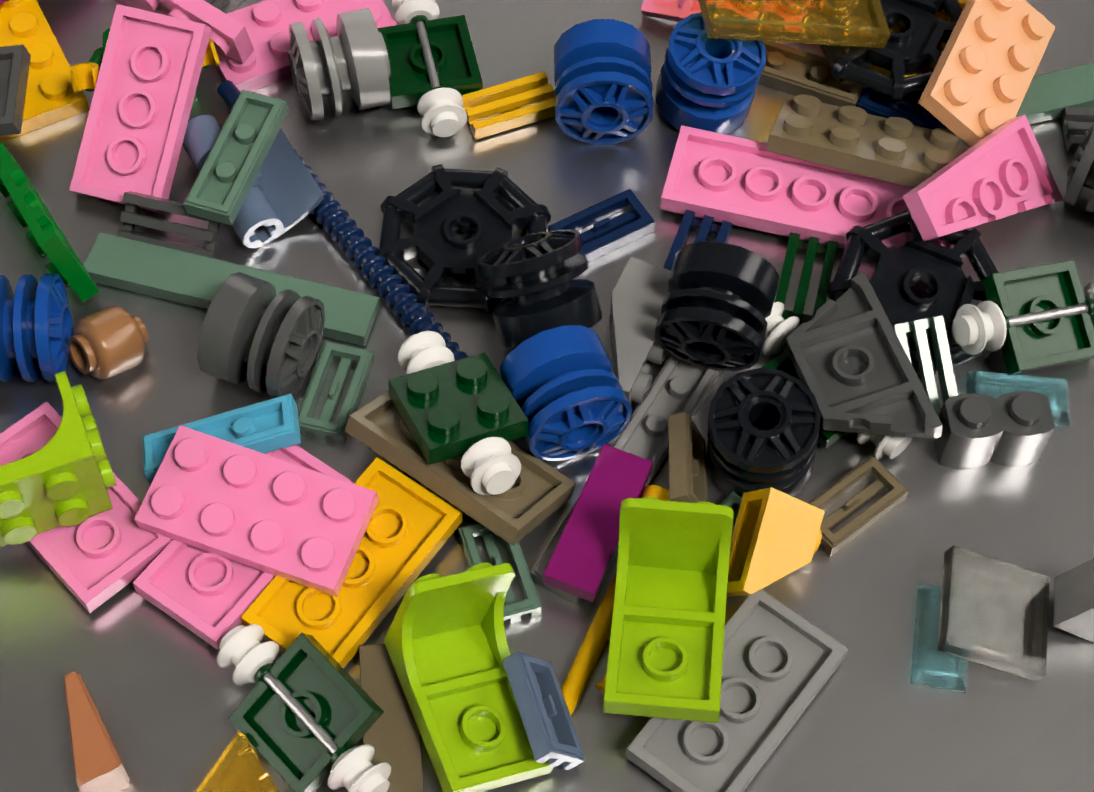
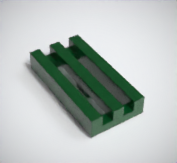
[775,232,838,325]

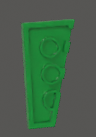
[0,142,100,302]

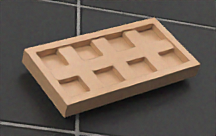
[918,0,1055,148]

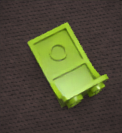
[0,371,117,547]
[603,497,734,723]
[384,563,555,792]

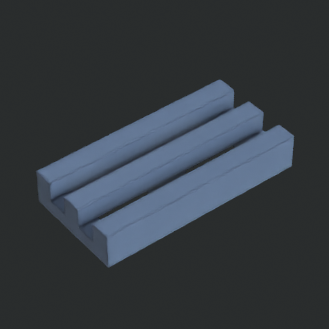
[503,651,585,770]

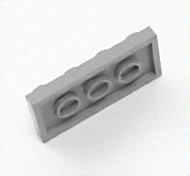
[625,589,848,792]

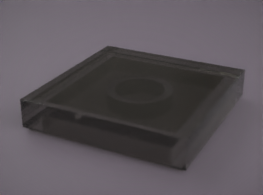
[937,545,1050,681]

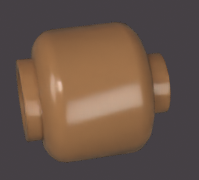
[67,306,148,380]

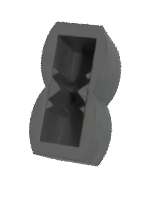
[934,391,1055,469]

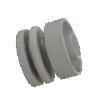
[288,8,391,121]

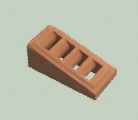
[64,671,131,792]

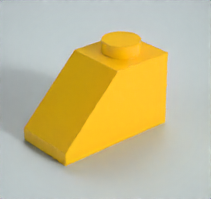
[727,487,825,597]

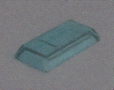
[966,371,1070,427]
[910,583,973,693]

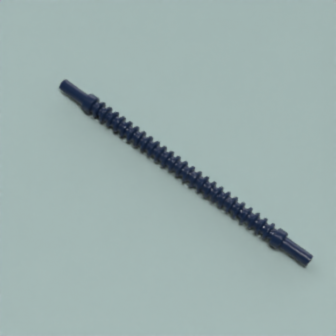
[217,80,469,361]

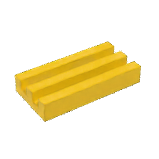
[462,71,555,140]

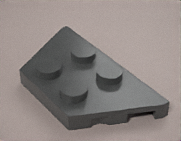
[786,272,943,439]

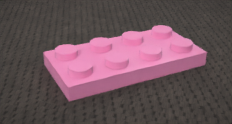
[214,0,398,92]
[69,4,212,215]
[0,401,173,613]
[134,425,379,597]
[133,445,354,651]

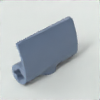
[182,114,324,248]

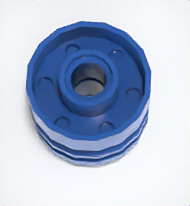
[656,11,766,135]
[554,19,654,144]
[0,273,73,383]
[499,325,632,461]

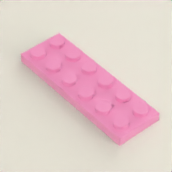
[660,125,950,249]

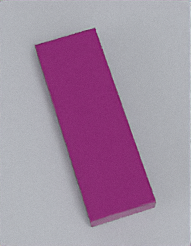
[543,444,653,602]

